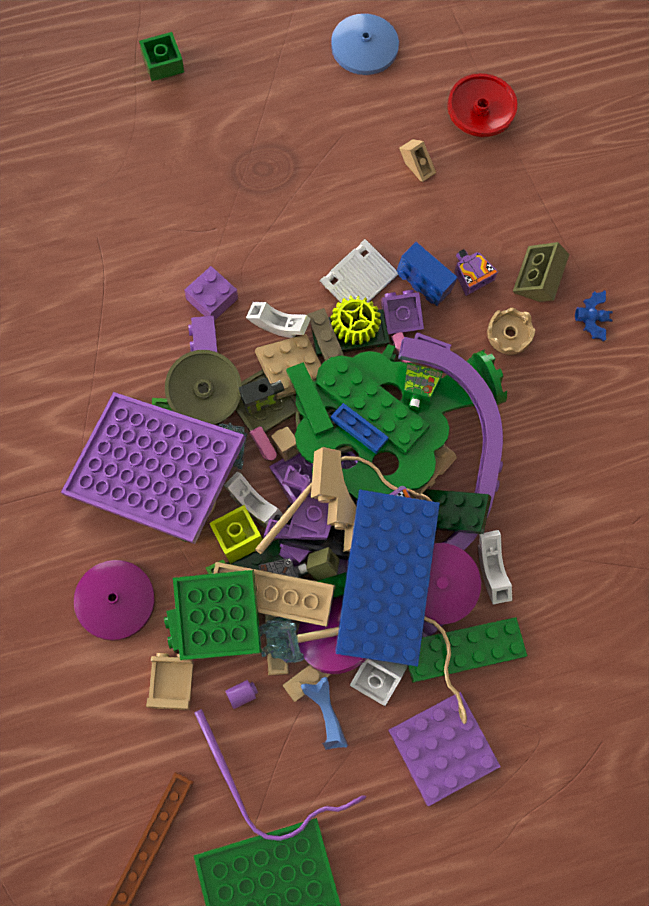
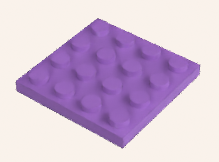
[388,692,501,806]

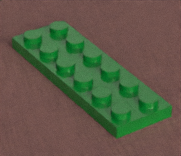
[316,357,430,454]
[408,617,527,683]

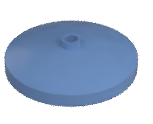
[331,14,399,75]

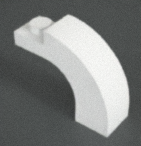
[224,471,283,529]
[478,530,512,604]

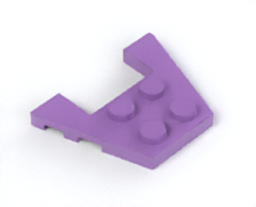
[263,465,331,540]

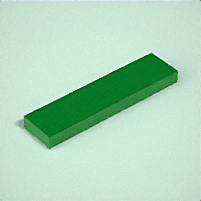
[286,362,334,436]

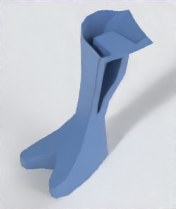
[301,677,348,750]

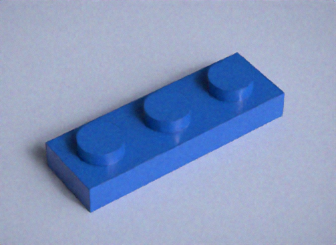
[331,403,389,454]

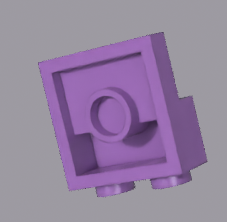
[381,290,424,334]

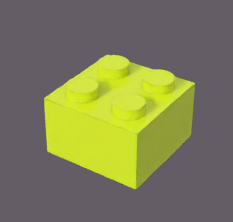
[209,505,263,564]

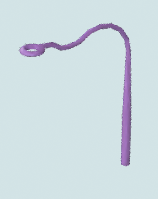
[195,709,366,841]

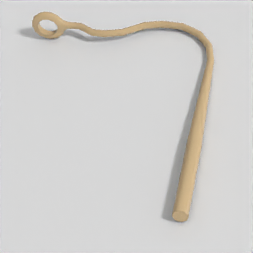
[255,456,432,554]
[297,616,467,724]

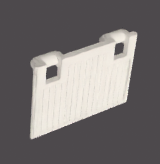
[320,239,398,311]

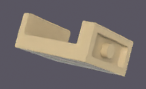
[146,653,194,710]

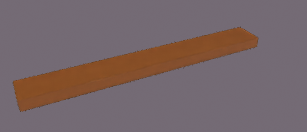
[106,772,194,906]

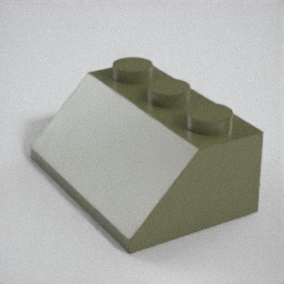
[513,242,569,302]

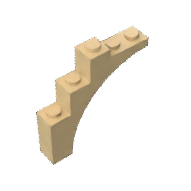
[311,447,356,552]

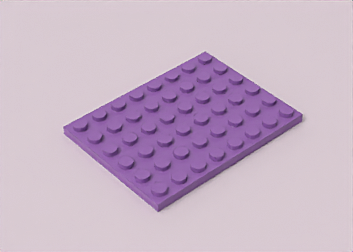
[61,392,246,544]

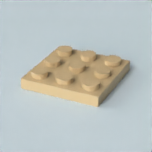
[255,334,321,399]

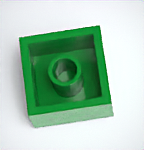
[139,32,184,81]

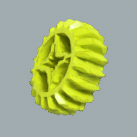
[331,295,381,345]

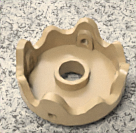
[487,308,535,355]

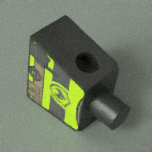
[239,378,285,416]

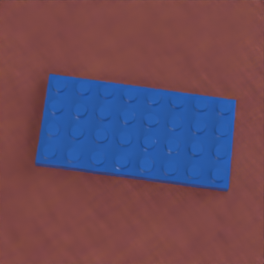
[335,490,440,666]

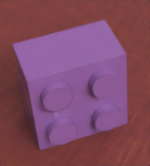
[184,266,238,321]

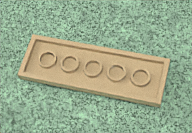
[213,562,335,626]

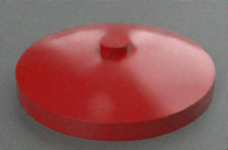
[447,73,518,137]

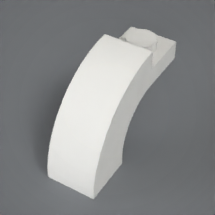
[246,302,310,338]

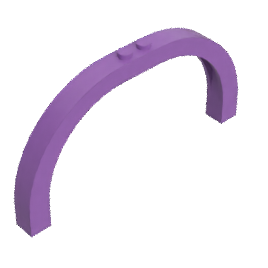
[398,337,503,550]

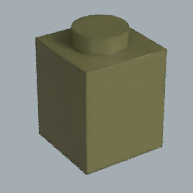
[306,547,340,581]

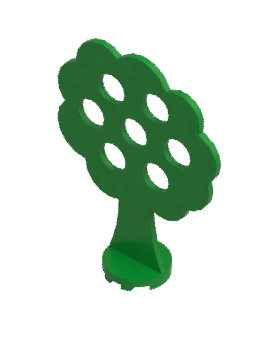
[295,349,507,500]

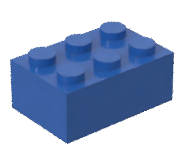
[397,242,458,306]

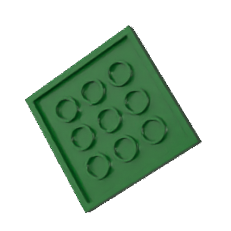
[173,570,262,660]

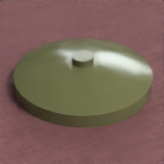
[165,350,242,425]

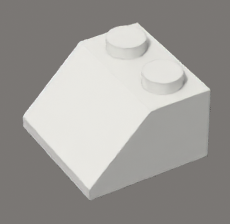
[350,659,408,706]

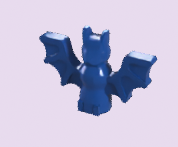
[575,290,613,342]

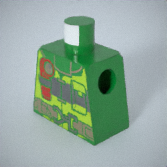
[403,362,443,411]

